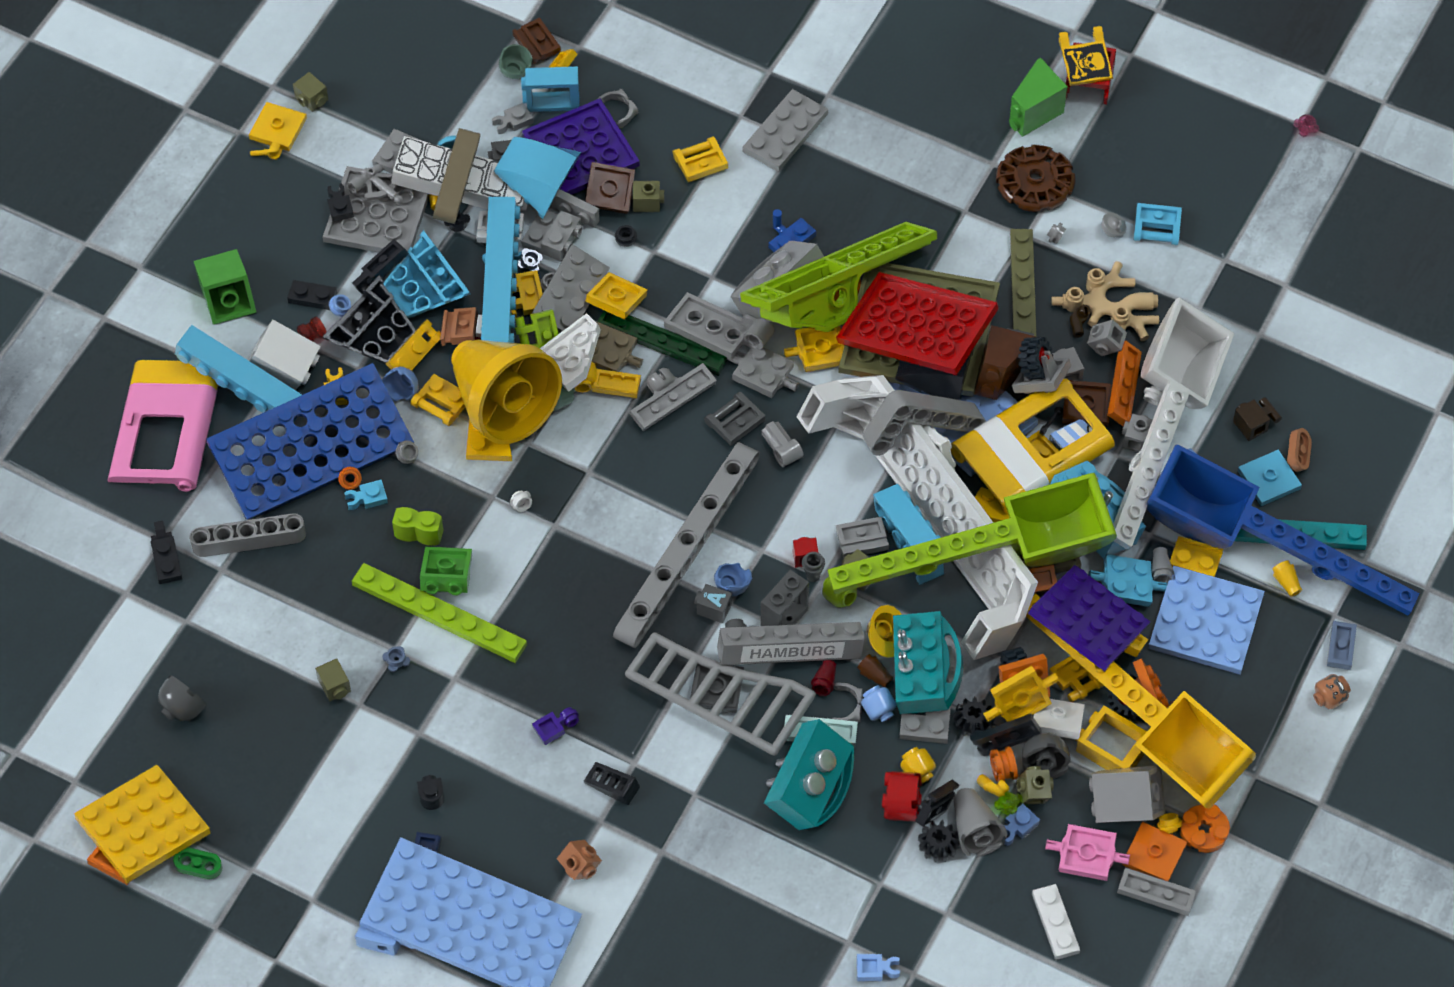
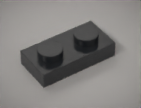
[287,280,337,311]

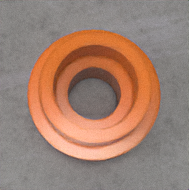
[338,467,362,490]

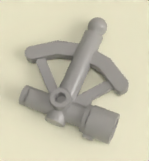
[347,162,403,204]

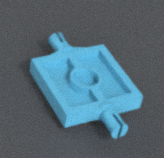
[1088,554,1167,607]

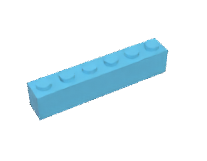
[175,325,302,421]

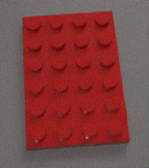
[836,272,999,375]

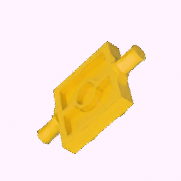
[784,326,845,372]
[983,666,1060,722]

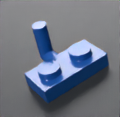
[769,209,816,252]

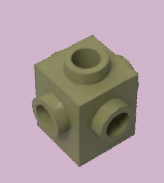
[1016,766,1054,804]

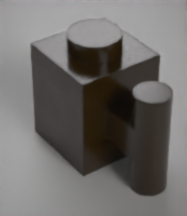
[1233,397,1282,441]

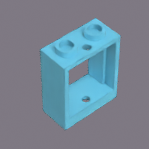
[521,67,580,112]

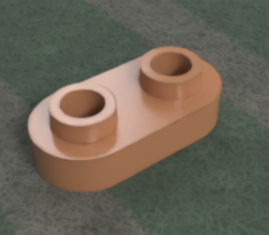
[1287,428,1312,472]

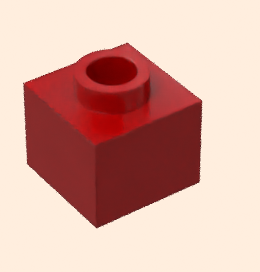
[793,537,819,568]

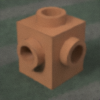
[557,839,602,880]

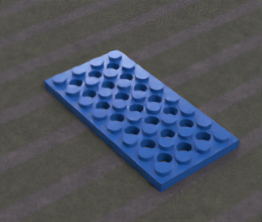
[206,363,414,520]

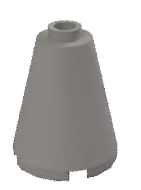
[953,788,1007,856]

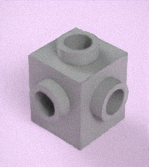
[1087,320,1127,356]
[1122,414,1153,452]

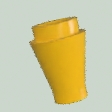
[1272,560,1302,597]

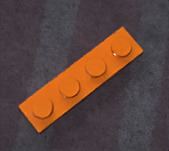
[1107,341,1142,427]

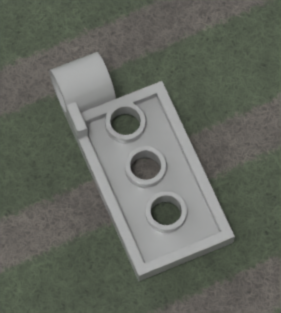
[664,292,775,359]

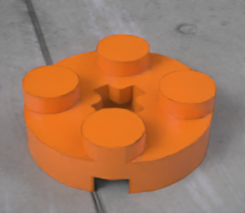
[1180,804,1230,853]

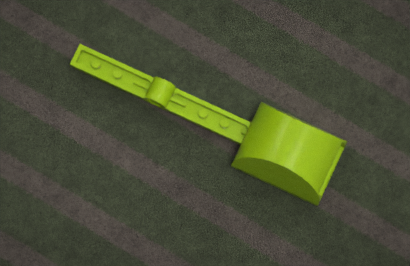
[827,473,1117,594]

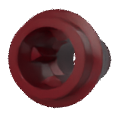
[811,660,837,696]

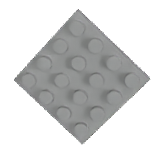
[323,166,429,252]

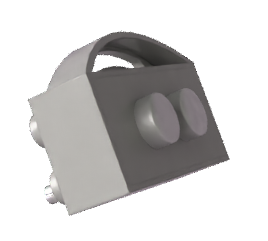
[730,241,824,323]

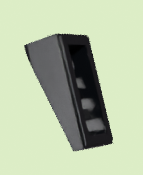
[584,762,640,805]

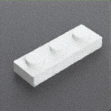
[1032,884,1080,960]

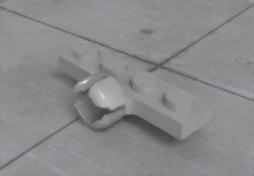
[630,363,717,431]

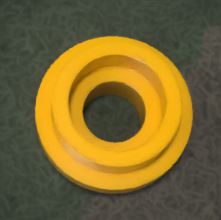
[1157,813,1182,833]

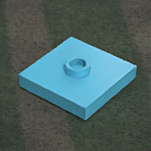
[1238,449,1302,506]

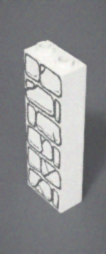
[391,136,528,213]

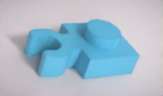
[344,479,388,510]

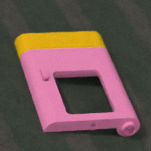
[108,360,219,492]

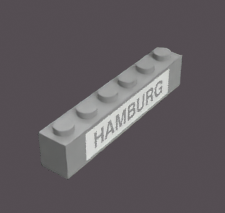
[717,622,865,665]

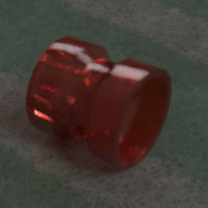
[296,316,327,342]

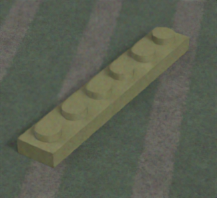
[1010,229,1036,336]

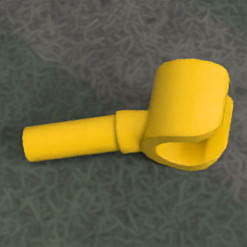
[250,142,282,160]

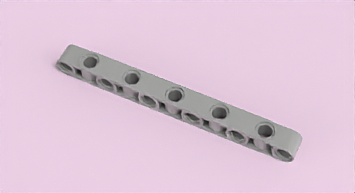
[613,442,760,648]

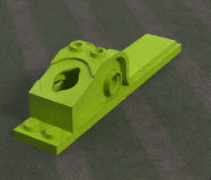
[740,222,937,332]

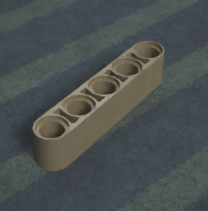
[433,128,481,224]

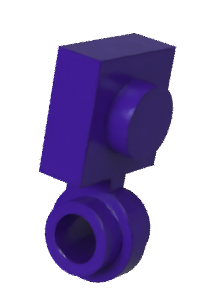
[532,707,579,745]

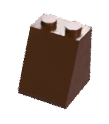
[974,325,1036,400]

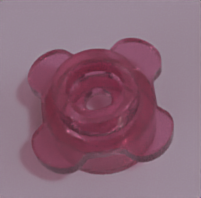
[1293,114,1319,137]

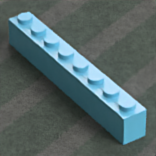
[481,197,520,343]

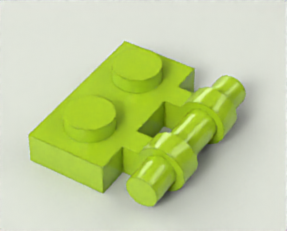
[515,309,559,348]

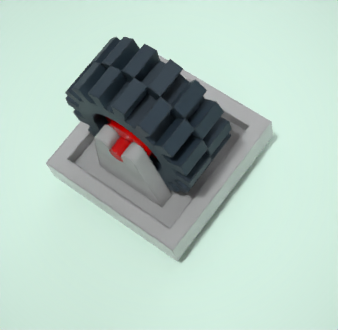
[1012,337,1072,394]

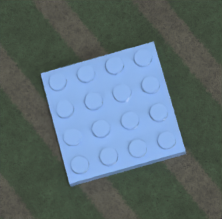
[1148,566,1265,675]

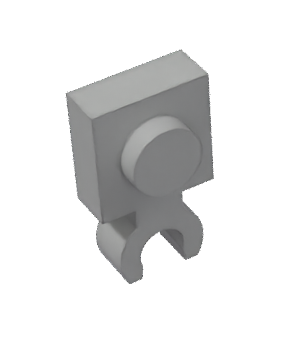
[492,103,533,134]

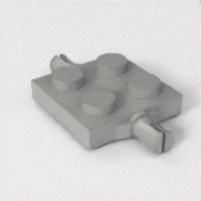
[727,347,799,398]

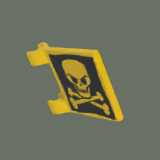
[1059,26,1113,86]

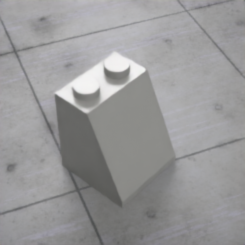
[1089,765,1165,823]

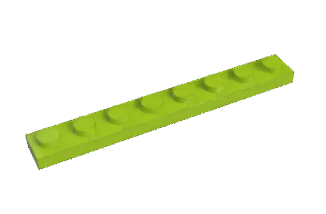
[352,563,527,663]

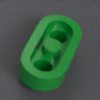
[173,847,222,879]

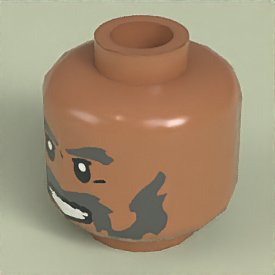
[1313,674,1351,709]

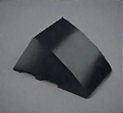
[322,275,416,364]
[895,347,975,400]

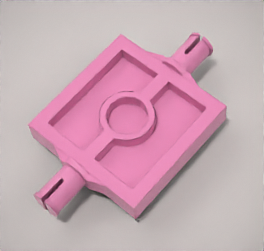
[1046,824,1130,881]

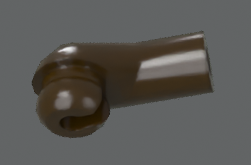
[1070,304,1091,338]

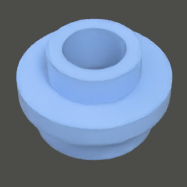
[329,294,351,317]

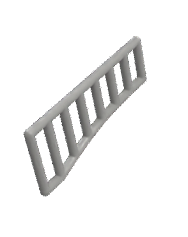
[625,633,816,756]

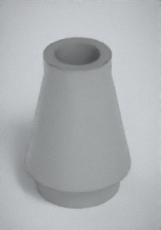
[1151,547,1174,583]

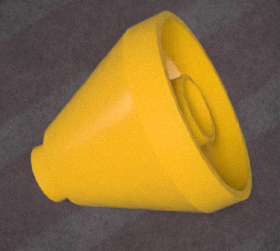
[451,340,562,444]

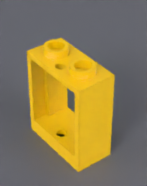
[1075,706,1147,770]

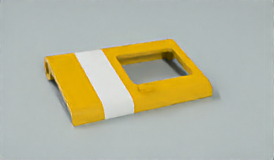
[950,379,1115,514]

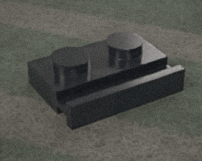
[915,779,960,827]

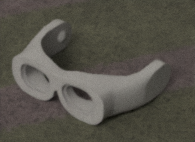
[598,89,639,128]
[832,683,863,722]

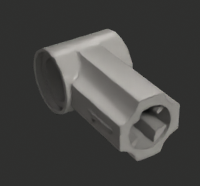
[762,421,803,467]

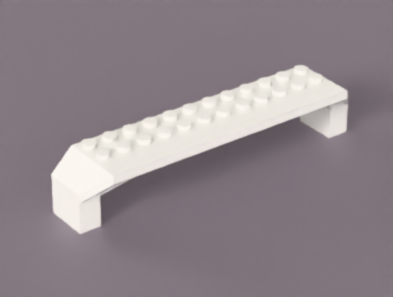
[797,375,1038,660]

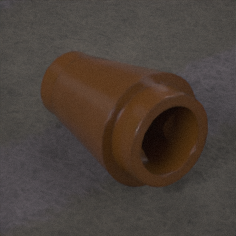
[857,654,893,687]

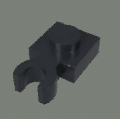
[327,183,354,222]

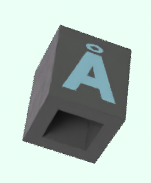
[694,584,732,623]

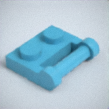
[1134,203,1182,245]

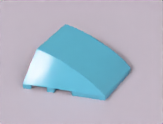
[494,137,581,219]
[383,230,471,318]

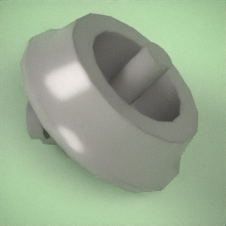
[1101,212,1126,238]

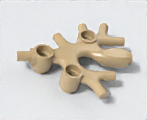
[1051,261,1159,341]

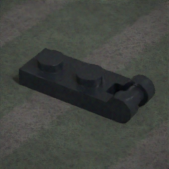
[970,714,1042,756]

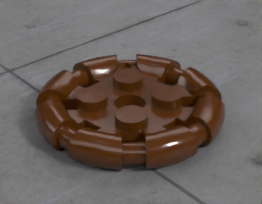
[996,145,1076,212]

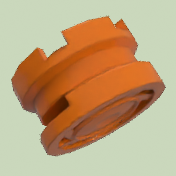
[990,746,1018,783]

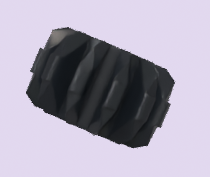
[953,696,995,736]
[918,820,959,863]

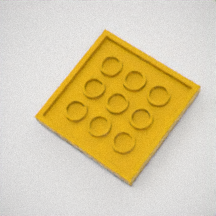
[74,765,211,883]

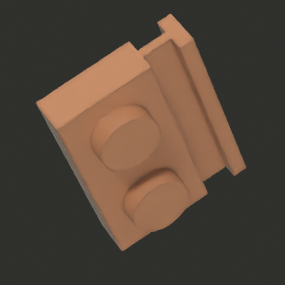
[440,307,478,346]

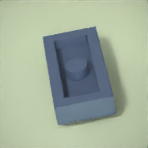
[1327,621,1357,670]

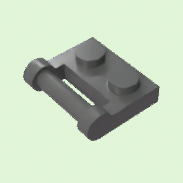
[704,392,766,446]

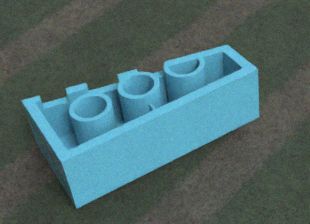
[873,484,944,585]

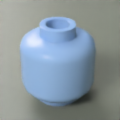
[861,685,897,722]

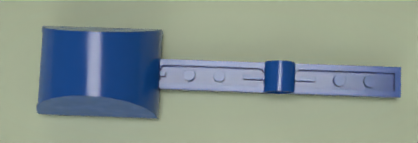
[1146,445,1419,616]

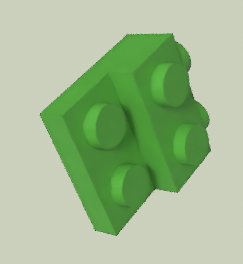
[420,547,472,595]

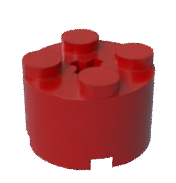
[882,771,922,822]

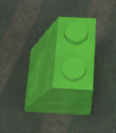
[1009,58,1067,137]
[194,249,256,325]

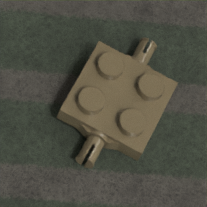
[592,322,643,372]

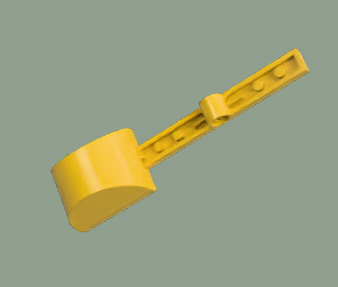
[1026,593,1256,808]

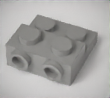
[521,211,583,261]

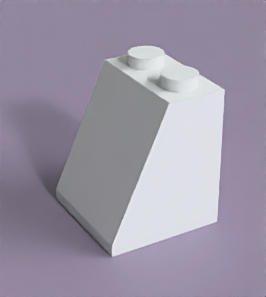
[248,320,320,390]

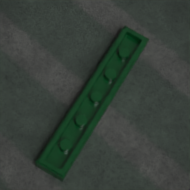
[597,310,728,376]

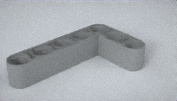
[863,390,986,456]

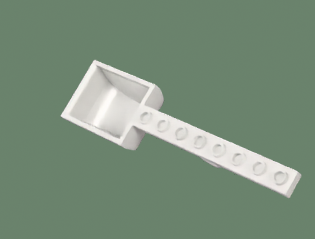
[1113,297,1234,549]

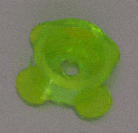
[994,791,1022,815]

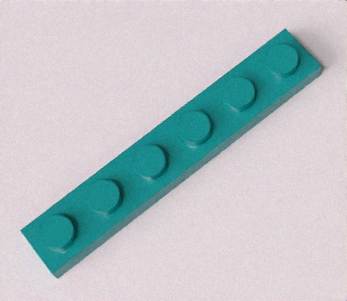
[1235,519,1367,550]

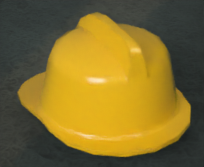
[867,605,902,658]

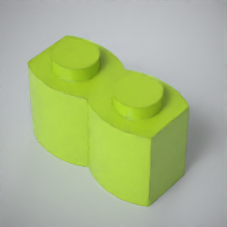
[392,507,444,546]

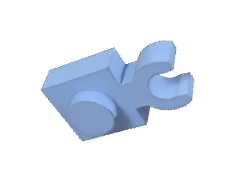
[857,954,900,981]

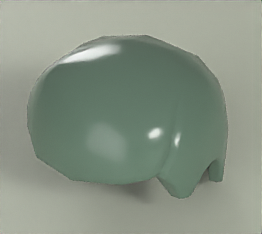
[499,44,532,79]

